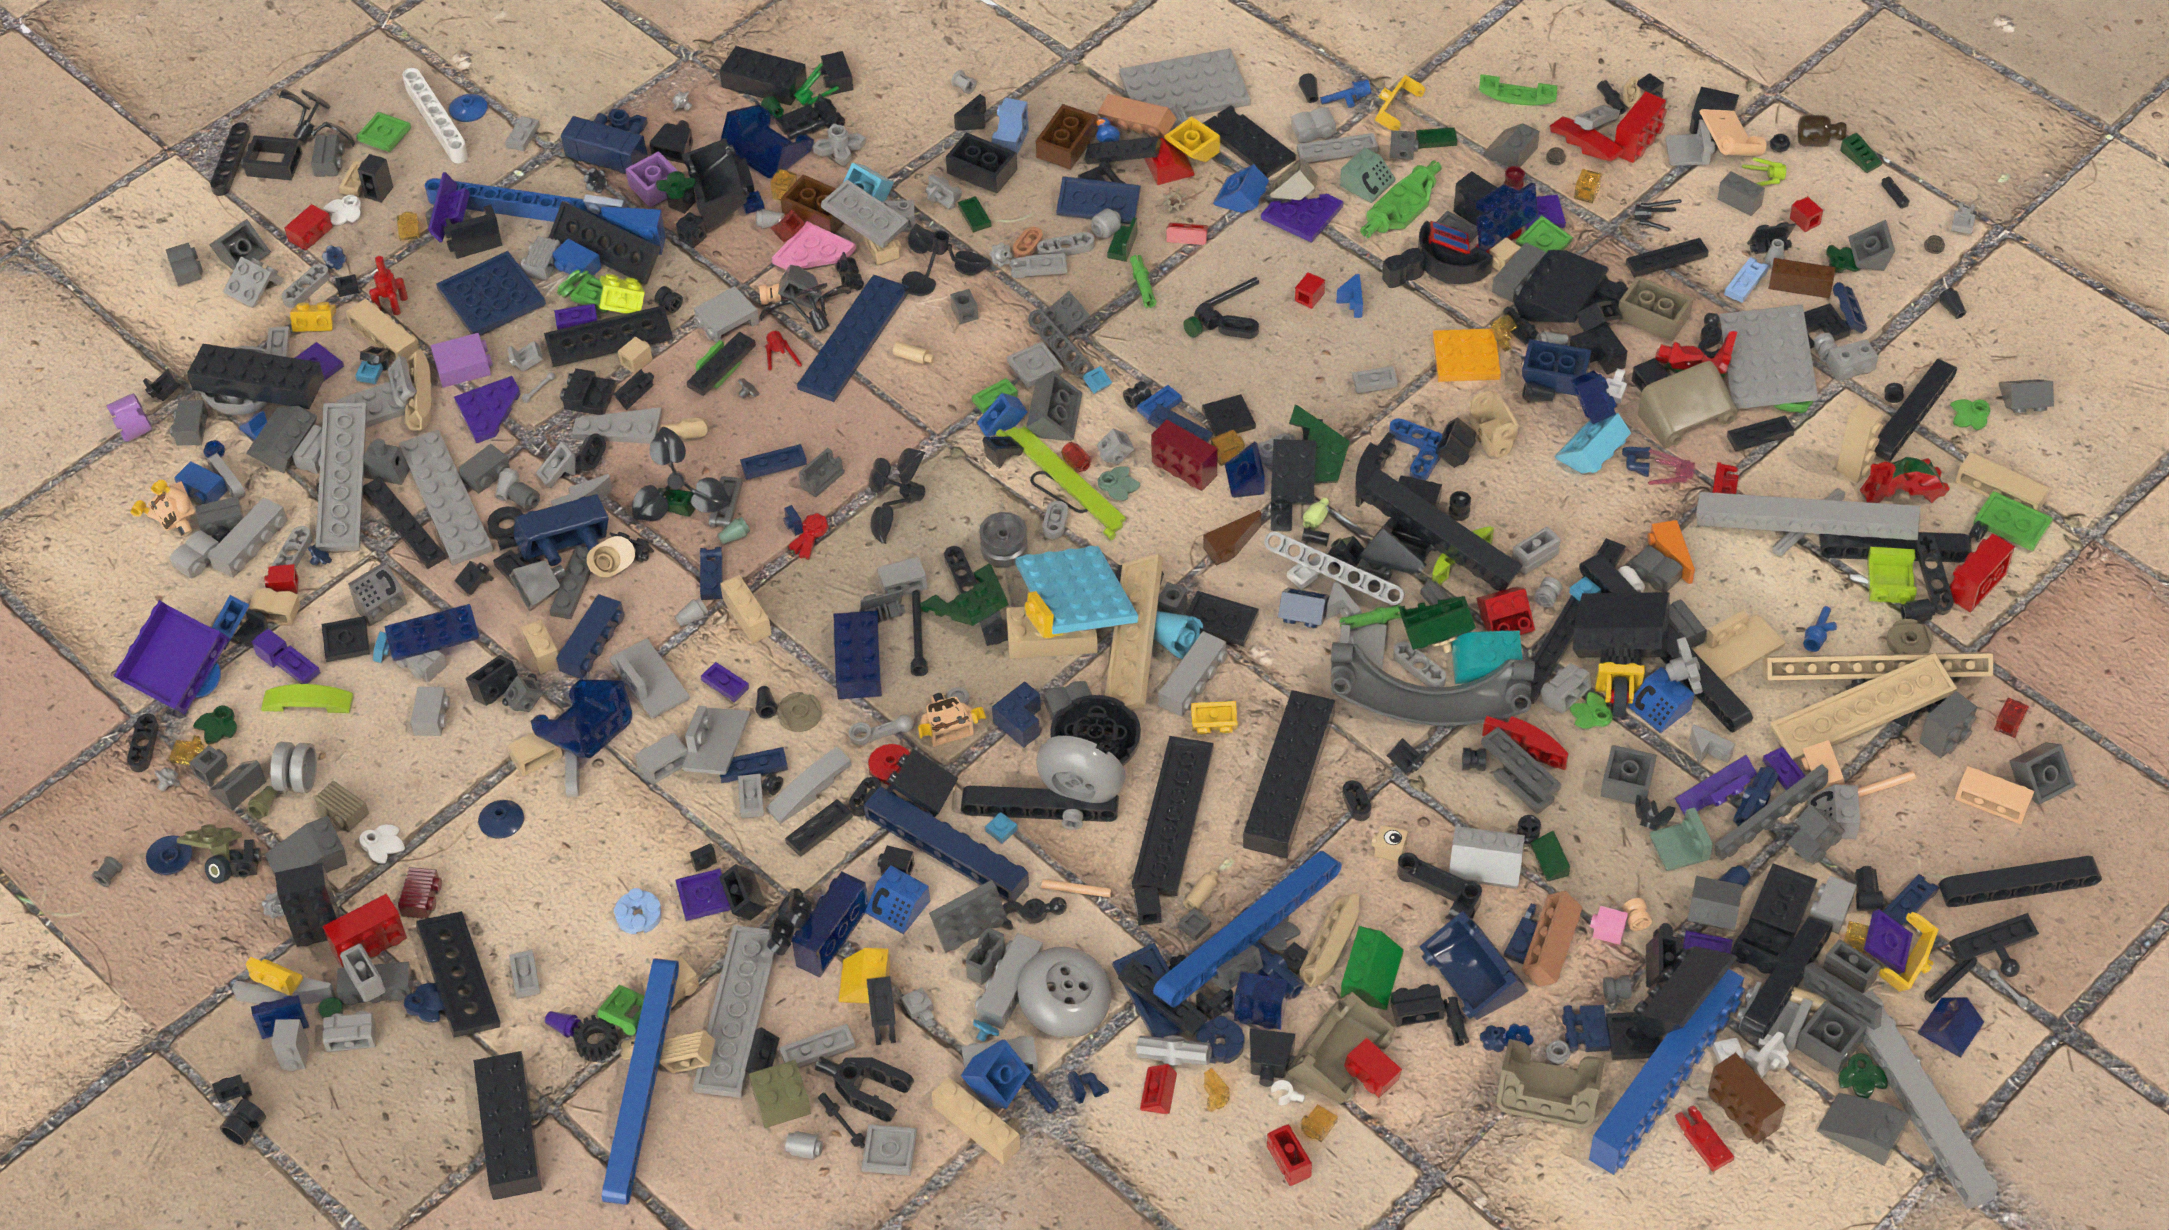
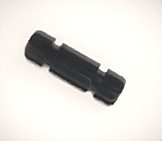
[1881,176,1910,209]

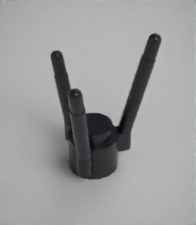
[1635,199,1682,231]

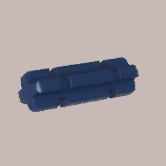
[1023,1073,1059,1114]

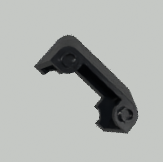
[682,138,750,231]
[1359,517,1437,575]

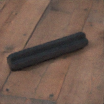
[1924,958,1977,1004]

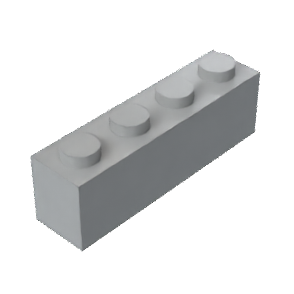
[208,497,288,578]
[1158,631,1228,717]
[975,933,1043,1029]

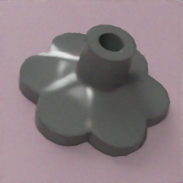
[738,378,760,398]

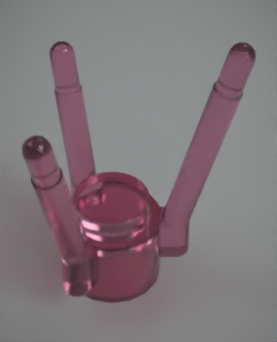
[1648,449,1695,485]

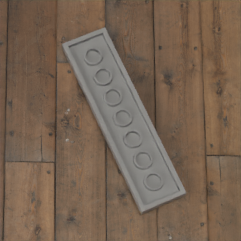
[315,403,367,551]
[399,430,493,566]
[693,925,776,1098]

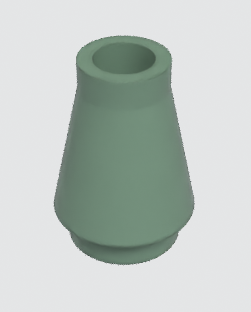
[717,517,751,545]

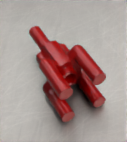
[369,256,408,316]

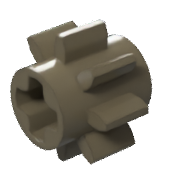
[1163,187,1186,211]

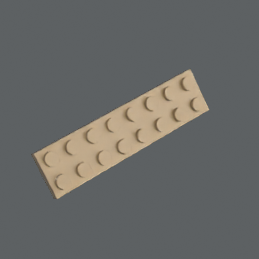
[1105,553,1163,710]
[1770,653,1957,762]

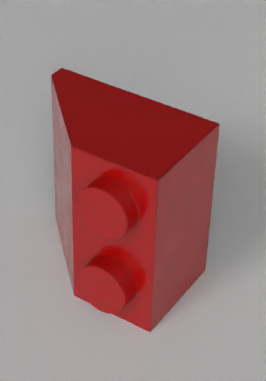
[1144,138,1195,185]

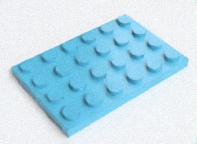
[1015,546,1138,634]

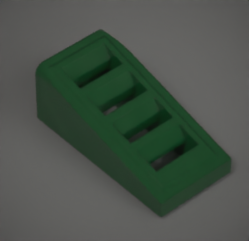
[1840,133,1882,173]
[658,488,696,517]

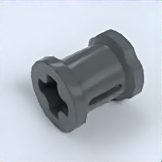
[92,856,123,887]

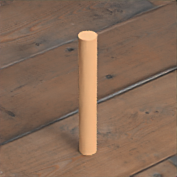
[1858,771,1916,797]
[1041,879,1112,898]

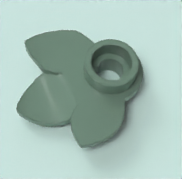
[1098,466,1140,501]

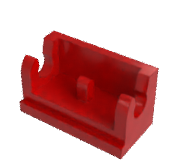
[1712,462,1739,494]

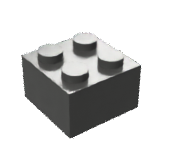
[1919,691,1977,759]
[1600,745,1657,804]
[1796,1000,1867,1074]

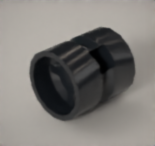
[220,1099,266,1146]

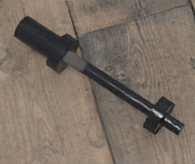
[818,1093,865,1148]

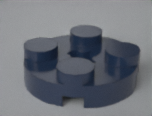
[1196,1016,1245,1064]

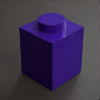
[251,629,287,668]

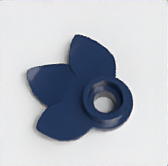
[404,983,444,1022]

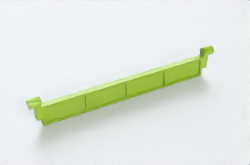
[996,426,1126,540]

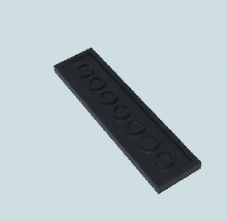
[1132,736,1214,896]

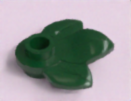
[656,171,695,199]
[1826,245,1862,273]
[193,705,237,744]
[1838,1053,1888,1099]

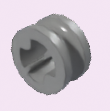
[1062,809,1083,830]

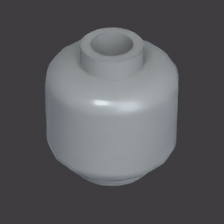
[1091,208,1121,238]

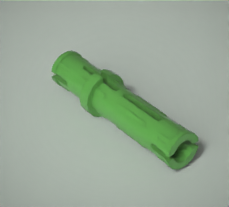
[1130,255,1157,308]
[1340,605,1402,629]

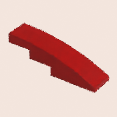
[1550,116,1624,162]

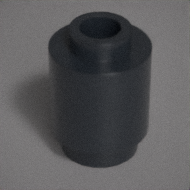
[1900,599,1936,622]

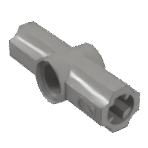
[1136,1035,1212,1065]

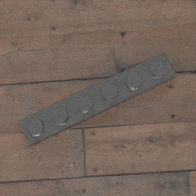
[1715,764,1828,861]

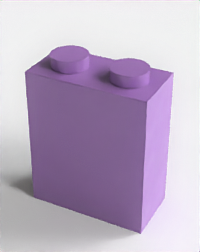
[430,333,493,388]

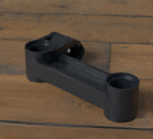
[1397,852,1482,921]

